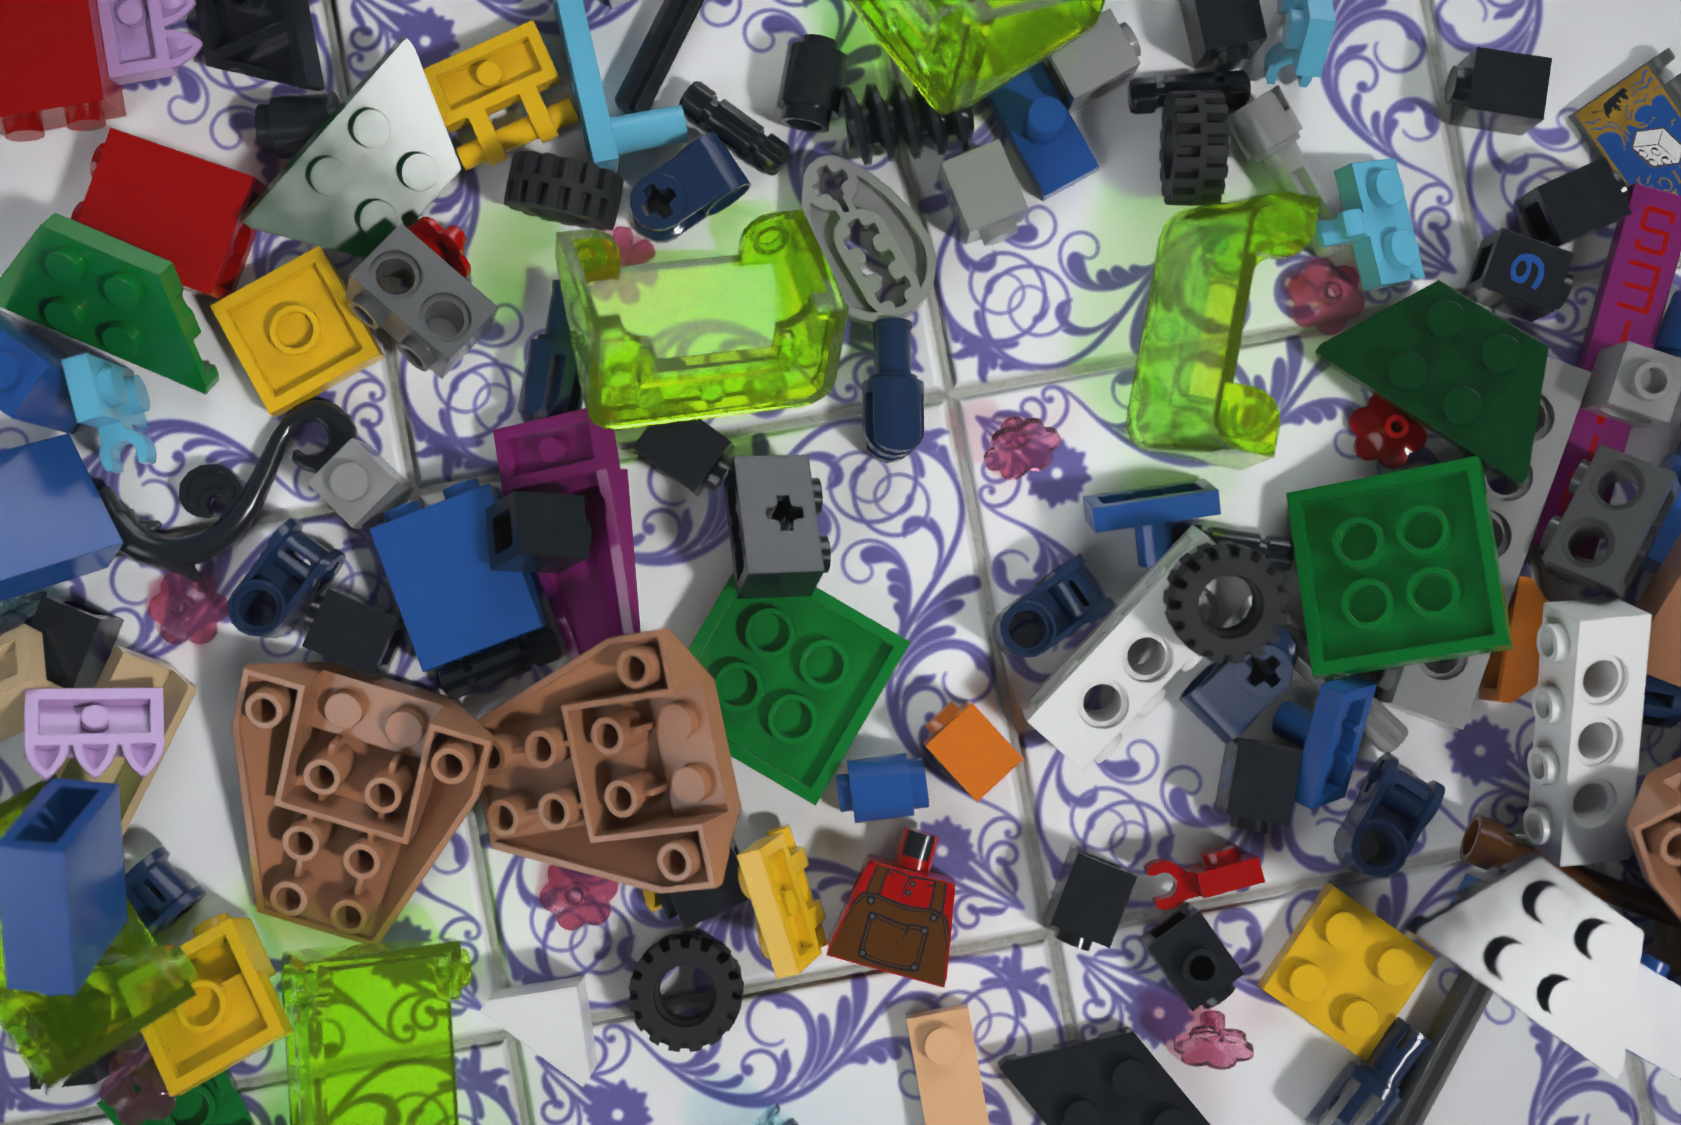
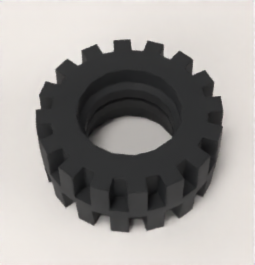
[1159,90,1230,206]
[503,151,624,231]
[1163,541,1290,664]
[628,931,744,1052]

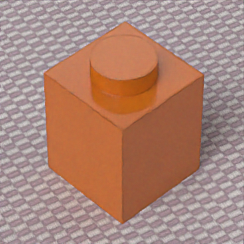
[922,700,1023,802]

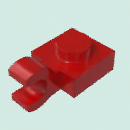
[1143,844,1265,910]

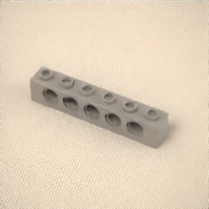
[1373,356,1592,730]

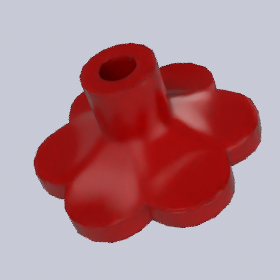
[406,217,471,279]
[1349,394,1427,469]

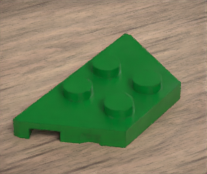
[0,213,219,395]

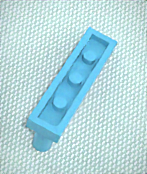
[552,0,688,174]

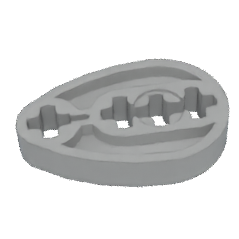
[801,155,936,326]

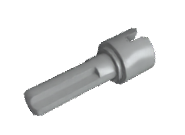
[1227,85,1347,258]

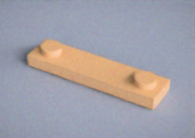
[906,1003,989,1125]

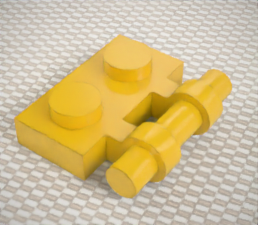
[423,20,579,171]
[736,824,828,979]

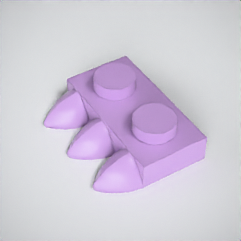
[97,0,203,85]
[24,688,165,781]

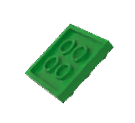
[1286,456,1514,679]
[688,571,911,806]

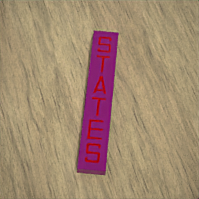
[1530,183,1681,560]

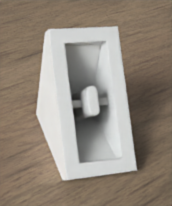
[480,975,598,1087]

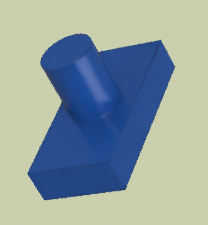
[983,59,1099,201]
[1083,478,1221,568]
[1272,674,1377,810]

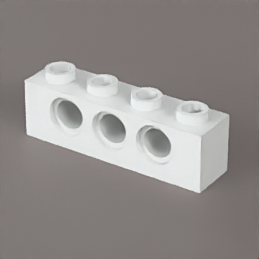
[1020,524,1252,771]
[1523,597,1652,867]

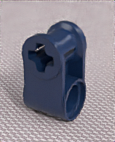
[630,132,752,243]
[228,518,346,638]
[993,553,1116,658]
[1179,626,1298,744]
[1334,752,1445,878]
[97,846,206,966]

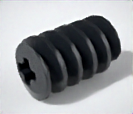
[842,70,974,166]

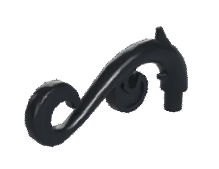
[98,400,358,582]

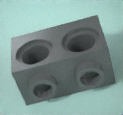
[345,223,499,379]
[1539,444,1681,601]

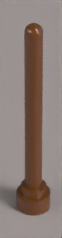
[1460,814,1681,930]

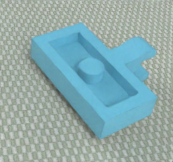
[1264,0,1336,88]
[1314,158,1425,291]
[61,353,157,474]

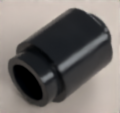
[777,34,849,133]
[255,91,341,159]

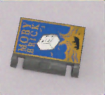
[1569,48,1681,195]

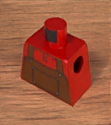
[827,826,955,988]

